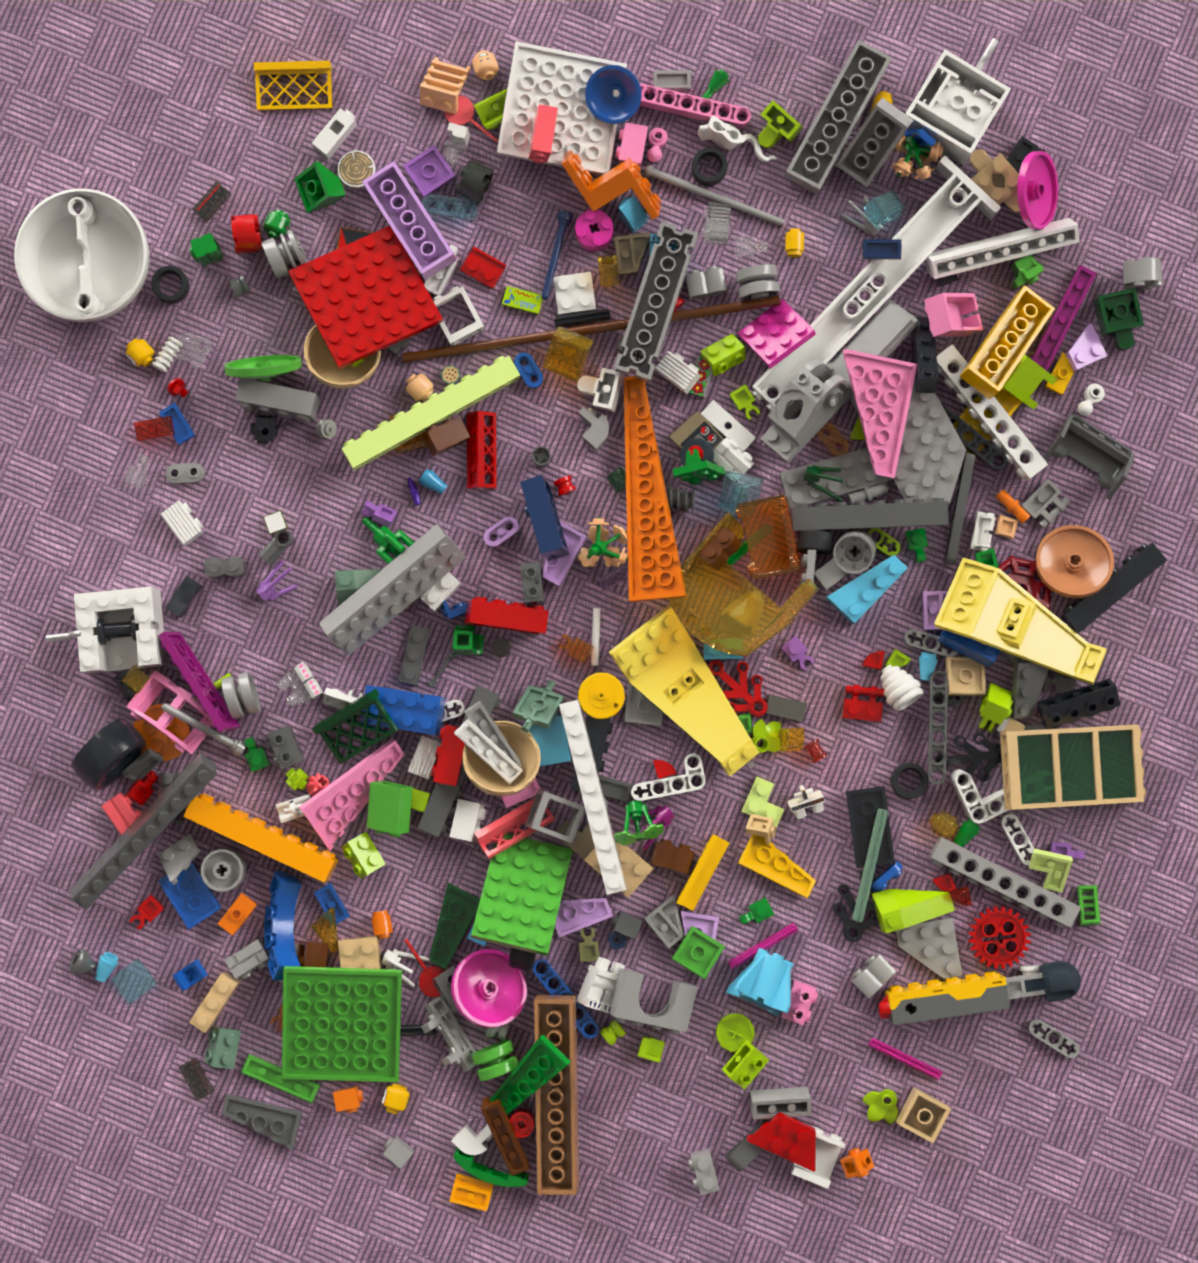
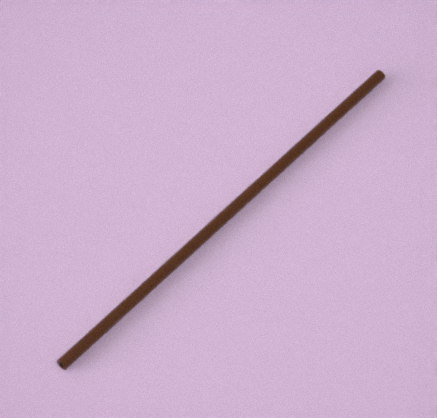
[402,296,780,363]

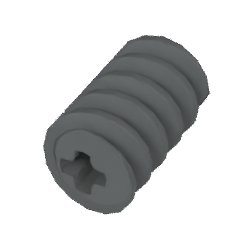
[666,485,696,513]

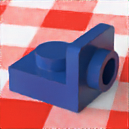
[441,600,468,620]

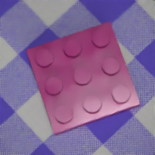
[737,299,816,369]

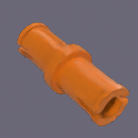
[995,489,1031,524]

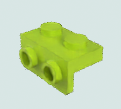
[474,89,507,130]
[700,333,746,376]
[342,831,386,879]

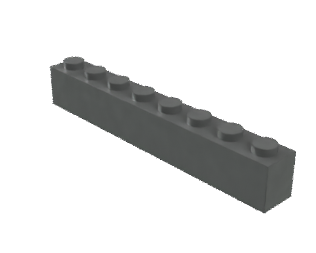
[792,498,949,531]
[417,686,502,837]

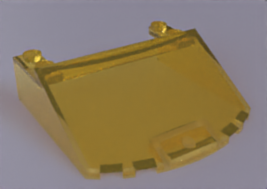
[669,512,819,656]

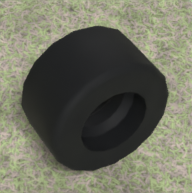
[797,530,832,554]

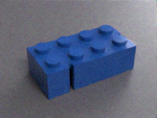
[360,685,446,736]

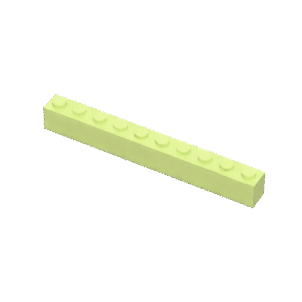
[342,356,520,471]

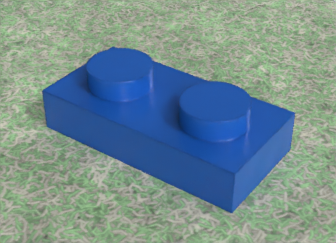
[314,883,350,926]

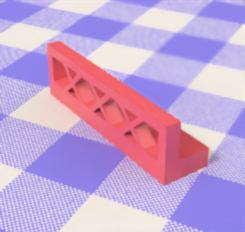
[474,798,555,859]

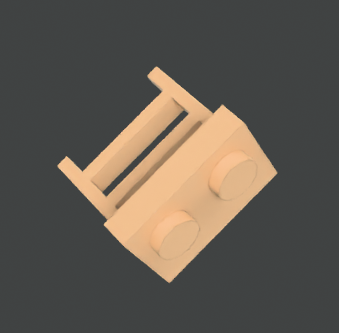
[420,57,471,114]

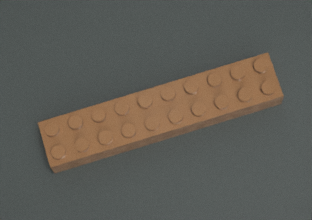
[534,995,579,1195]

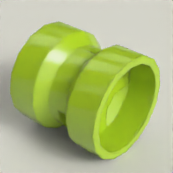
[600,1019,626,1046]

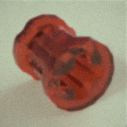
[804,738,828,763]

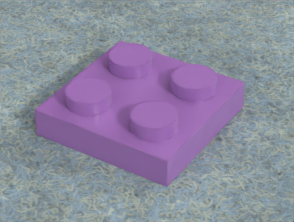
[403,145,456,198]

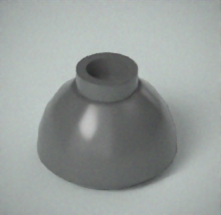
[69,948,95,975]

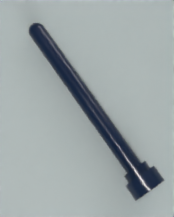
[541,211,573,300]

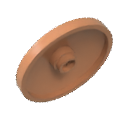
[1035,525,1114,598]

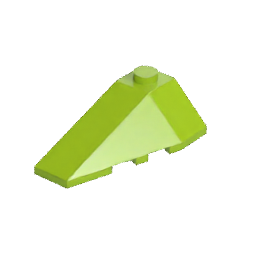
[871,889,955,933]

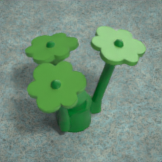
[614,801,664,846]

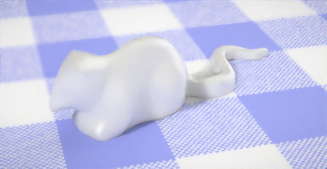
[698,116,777,162]

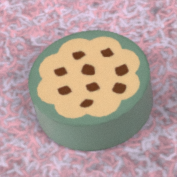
[441,365,460,385]

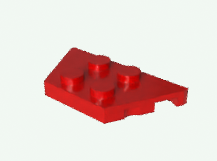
[746,1112,816,1172]

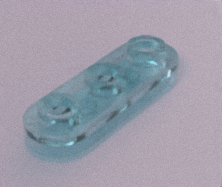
[422,194,479,220]

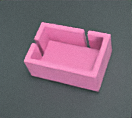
[924,293,983,337]

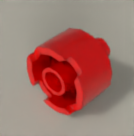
[231,214,262,254]

